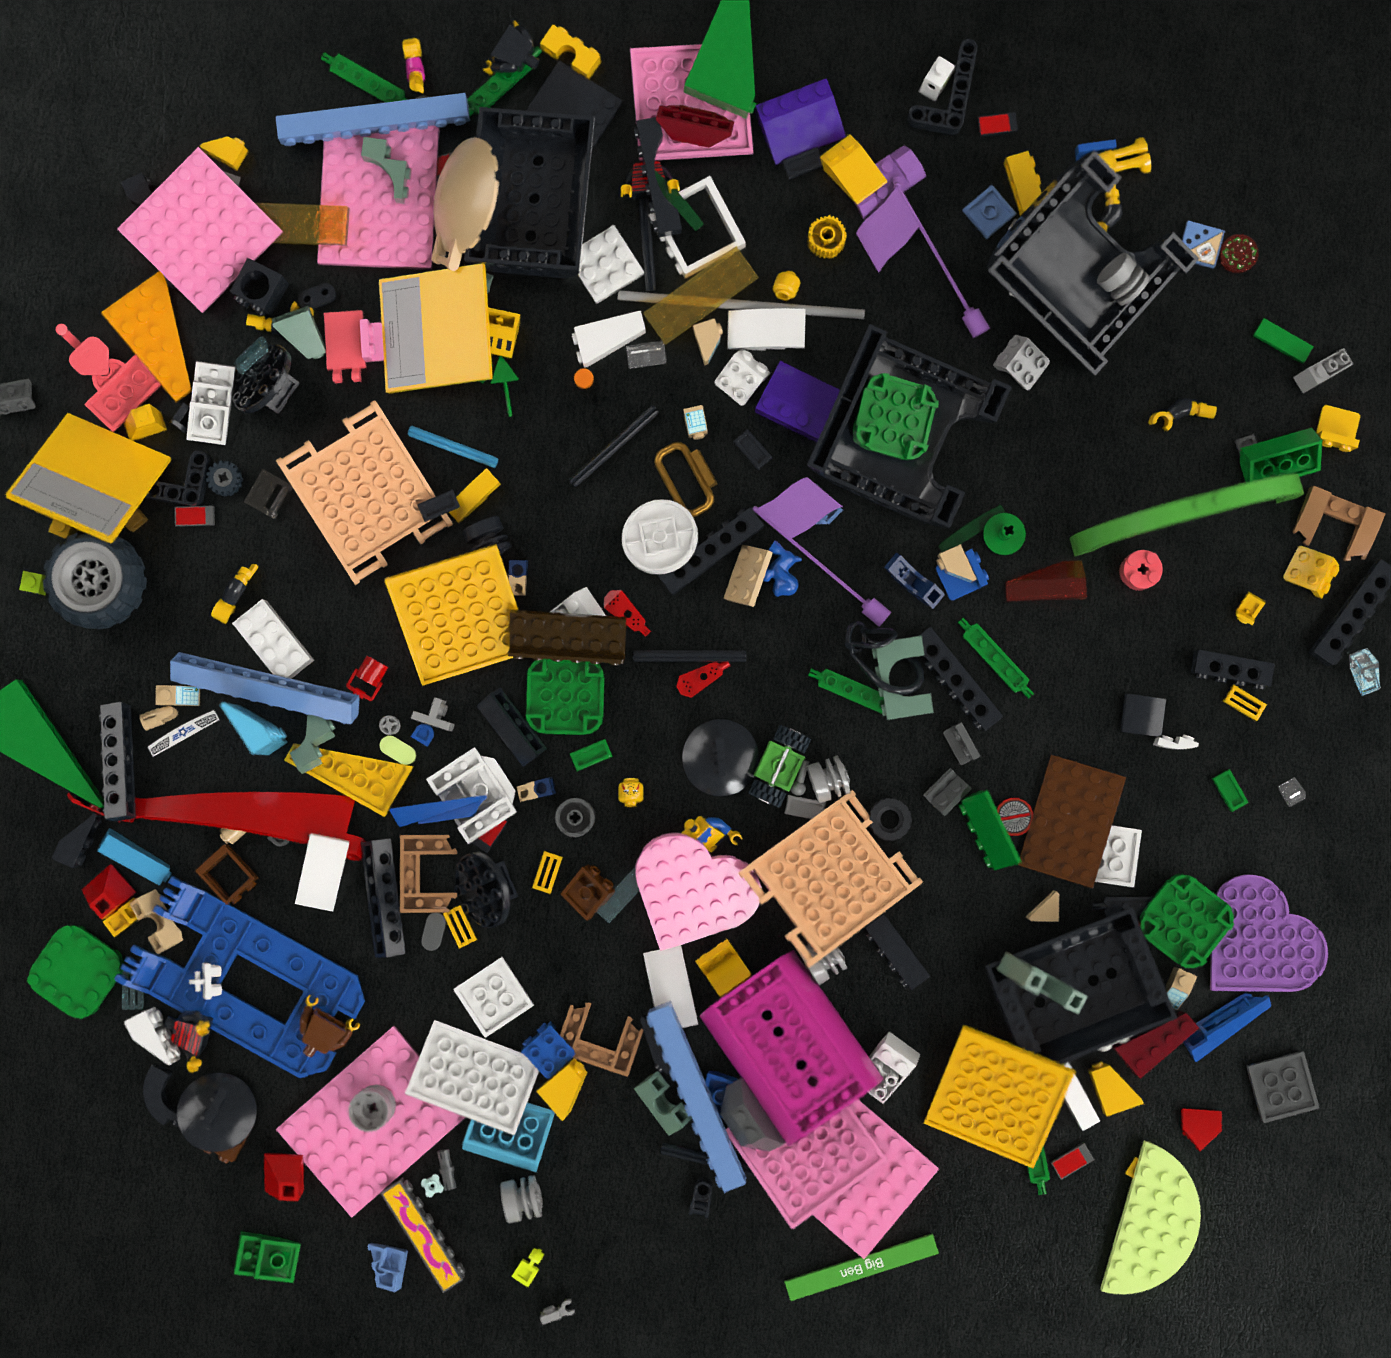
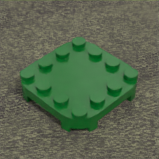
[853,373,939,460]
[526,659,605,735]
[1138,874,1234,968]
[27,925,124,1019]

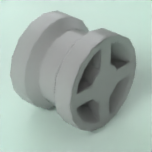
[379,716,400,735]

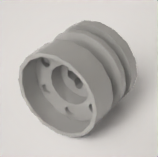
[1097,253,1150,305]
[806,755,850,804]
[798,944,847,985]
[348,1085,396,1132]
[501,1175,543,1223]

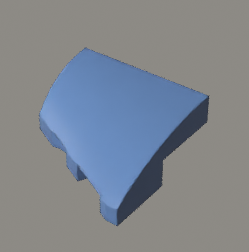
[368,1243,408,1292]

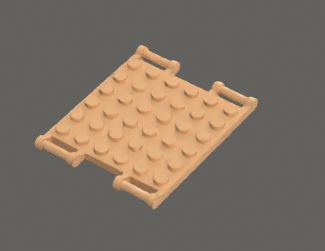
[276,400,453,585]
[738,790,923,968]

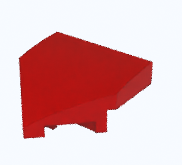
[1181,1109,1222,1152]

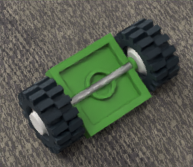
[749,725,811,808]

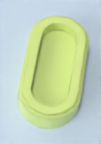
[380,736,416,765]

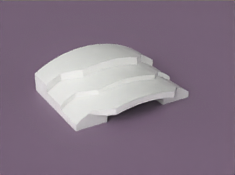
[426,747,517,844]

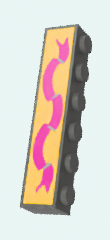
[380,1177,465,1293]

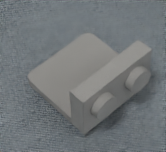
[993,335,1050,390]

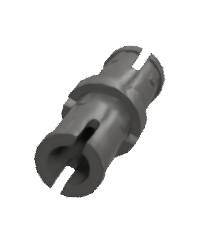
[437,1149,457,1191]

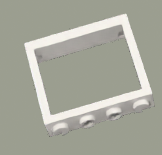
[648,176,746,278]

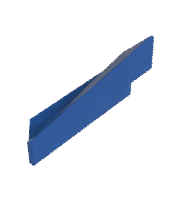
[390,795,487,827]
[1183,993,1271,1062]

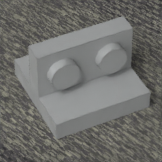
[411,698,455,732]

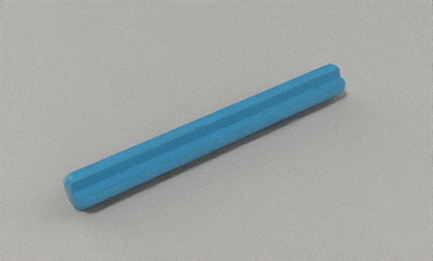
[408,426,498,468]

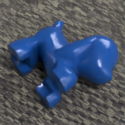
[763,541,802,597]

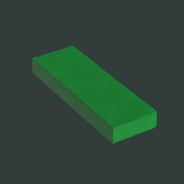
[1253,318,1314,364]

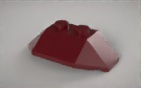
[656,105,734,148]

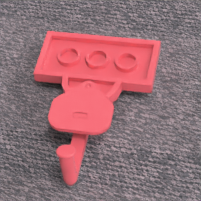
[56,324,161,432]

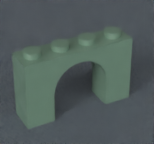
[872,636,934,720]
[997,952,1087,1014]

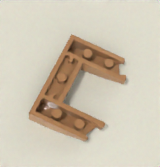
[1293,486,1385,561]
[400,835,457,913]
[560,1003,643,1077]

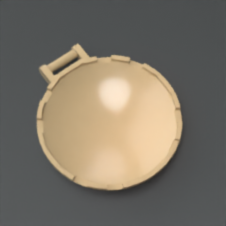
[431,138,498,271]

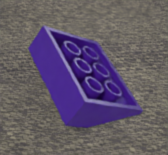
[755,78,846,165]
[755,361,840,442]

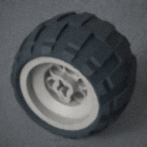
[42,532,147,629]

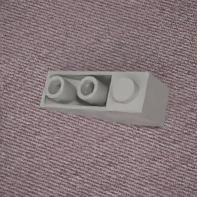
[1293,348,1353,393]

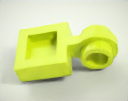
[512,1248,544,1287]

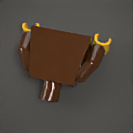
[300,995,360,1057]

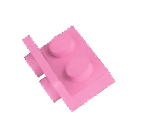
[360,319,384,362]

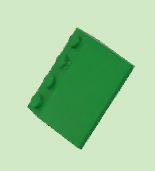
[958,790,1021,870]

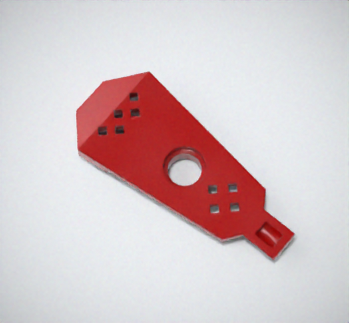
[604,590,651,637]
[676,662,730,698]
[67,792,121,823]

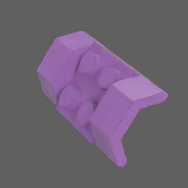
[854,145,926,219]

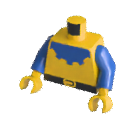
[682,816,742,854]

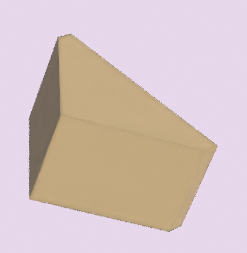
[1026,890,1059,922]

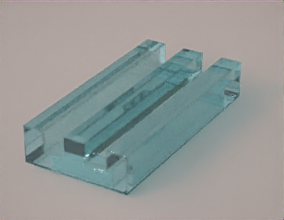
[235,336,268,374]
[122,971,143,1010]

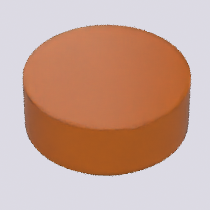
[574,369,594,389]

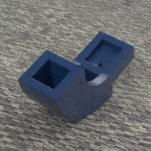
[884,553,945,609]

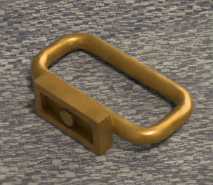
[654,442,717,517]

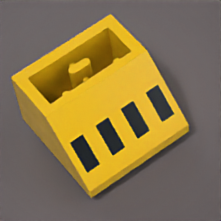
[488,308,520,358]

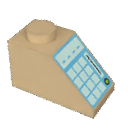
[693,318,723,365]
[683,405,708,440]
[937,544,977,583]
[156,685,200,706]
[1165,967,1197,1010]

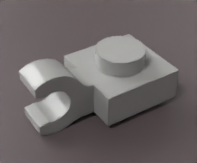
[540,1299,575,1325]

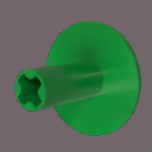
[983,513,1026,555]

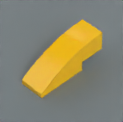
[449,468,501,523]

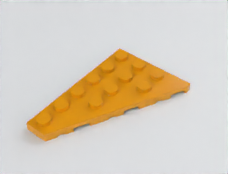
[102,271,191,402]

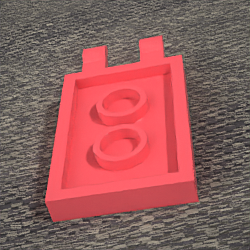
[324,310,366,383]

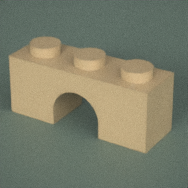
[130,889,183,954]

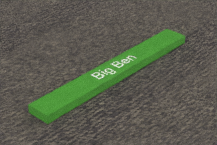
[785,1234,939,1301]

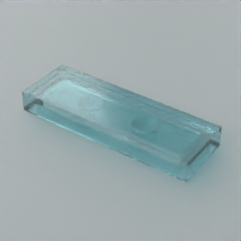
[597,868,639,923]

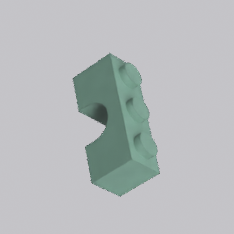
[634,1071,692,1135]

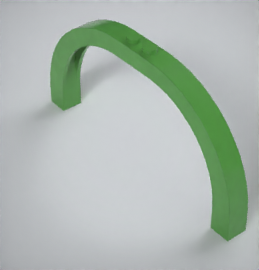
[1070,474,1304,556]

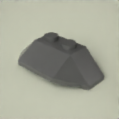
[720,1078,785,1152]

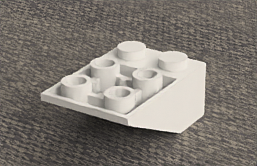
[124,1007,181,1065]
[868,1032,920,1104]

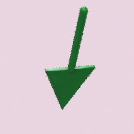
[491,356,519,417]

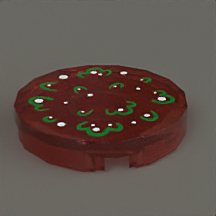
[1219,235,1258,273]

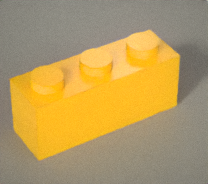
[1004,151,1042,216]

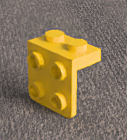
[1316,405,1360,452]
[1283,546,1339,599]
[696,939,752,997]

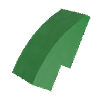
[234,1232,301,1283]

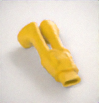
[1098,137,1151,173]

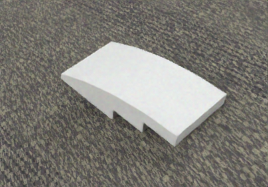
[728,308,805,350]
[186,361,235,445]
[295,833,349,911]
[643,945,698,1028]

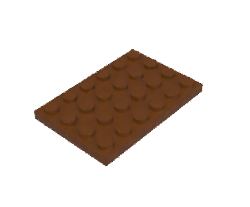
[1018,755,1126,888]

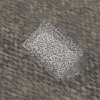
[626,341,667,368]

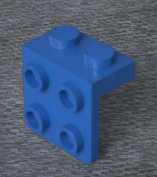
[936,549,989,600]
[521,1021,575,1078]

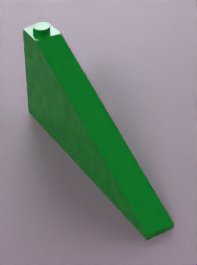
[683,0,756,119]
[0,679,104,808]

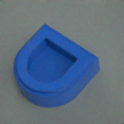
[411,724,434,747]

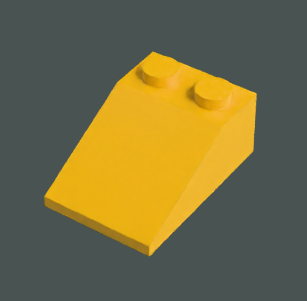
[820,135,887,205]

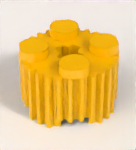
[807,215,847,258]

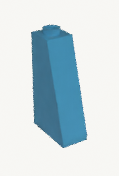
[98,828,171,886]

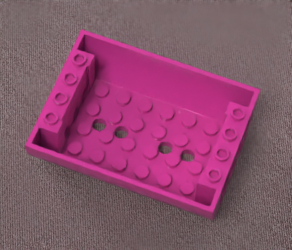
[700,950,884,1147]

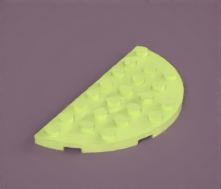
[1100,1141,1201,1294]

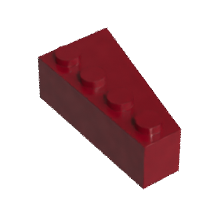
[1112,1011,1199,1079]

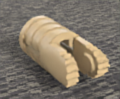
[140,706,178,731]

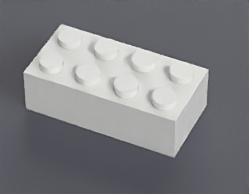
[232,599,314,679]

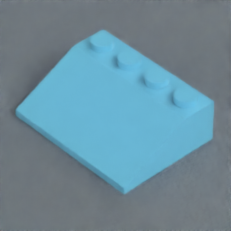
[220,702,288,755]
[462,1103,555,1172]

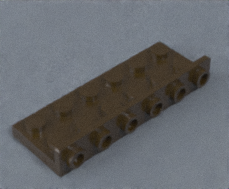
[508,610,627,665]

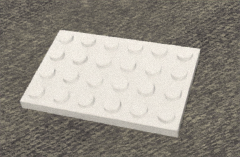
[405,1020,539,1136]

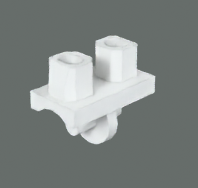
[189,963,222,999]

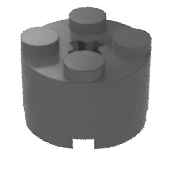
[555,798,595,837]

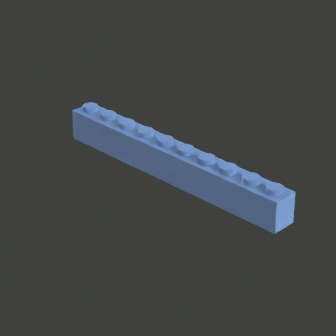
[276,93,470,146]
[170,652,359,724]
[646,1001,746,1192]

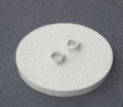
[622,500,698,574]

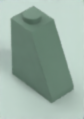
[272,306,326,359]

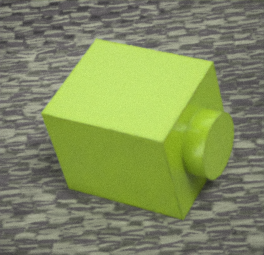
[19,571,46,595]

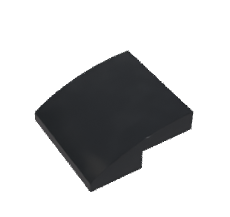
[1120,694,1166,737]

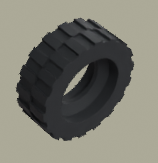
[869,798,912,841]

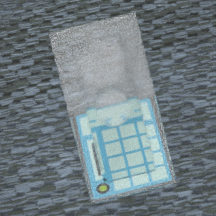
[1349,648,1380,696]

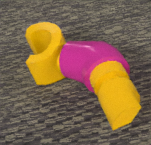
[402,38,425,94]

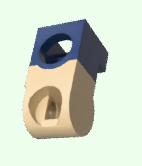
[509,560,528,596]
[517,777,556,802]

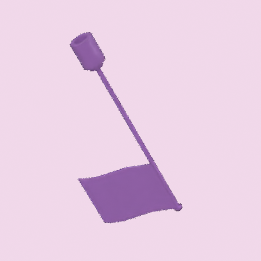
[856,182,990,338]
[752,477,891,627]

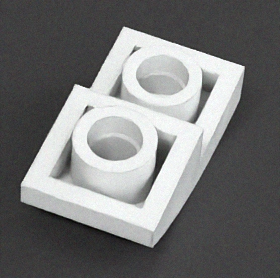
[1153,735,1199,749]

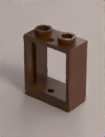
[195,844,259,905]

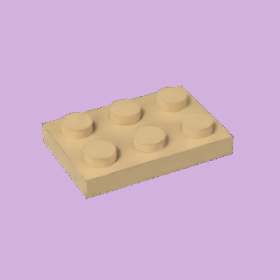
[723,545,773,607]

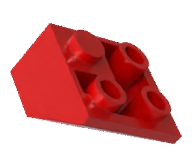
[82,864,137,920]
[264,1153,304,1201]

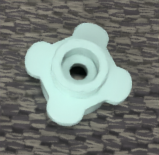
[421,1174,444,1197]

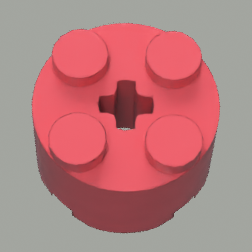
[1119,550,1163,590]

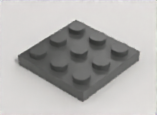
[1246,1051,1319,1123]

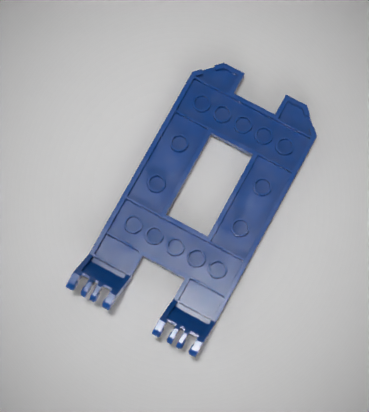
[114,876,365,1078]

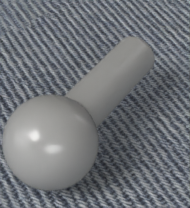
[791,760,809,796]

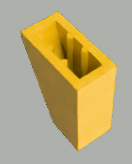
[124,404,167,441]
[537,1058,587,1121]
[1088,1062,1144,1116]

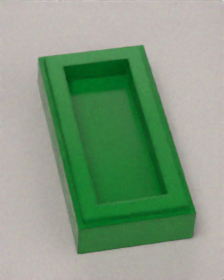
[570,739,613,771]
[1212,769,1249,812]

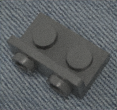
[0,379,35,415]
[943,722,980,765]
[924,768,971,816]

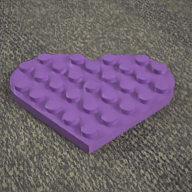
[1210,875,1328,992]

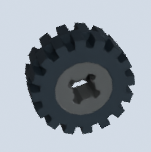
[206,461,243,496]

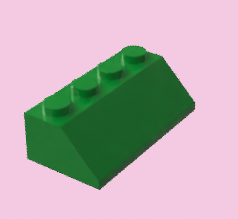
[1240,428,1322,484]

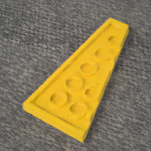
[284,743,414,817]

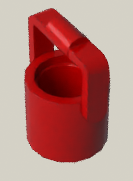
[346,655,389,701]

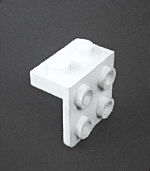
[715,349,771,405]

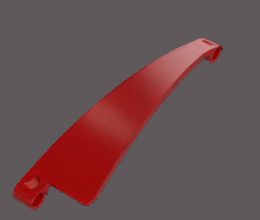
[122,792,366,861]

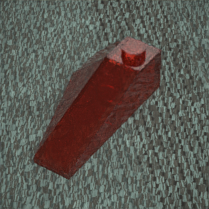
[1006,561,1087,601]

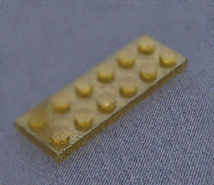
[255,203,350,246]
[643,246,759,345]

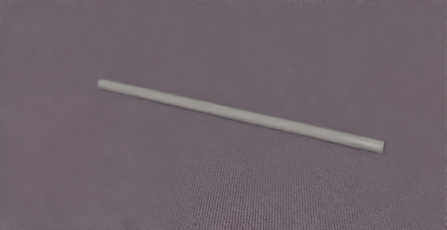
[618,291,865,319]

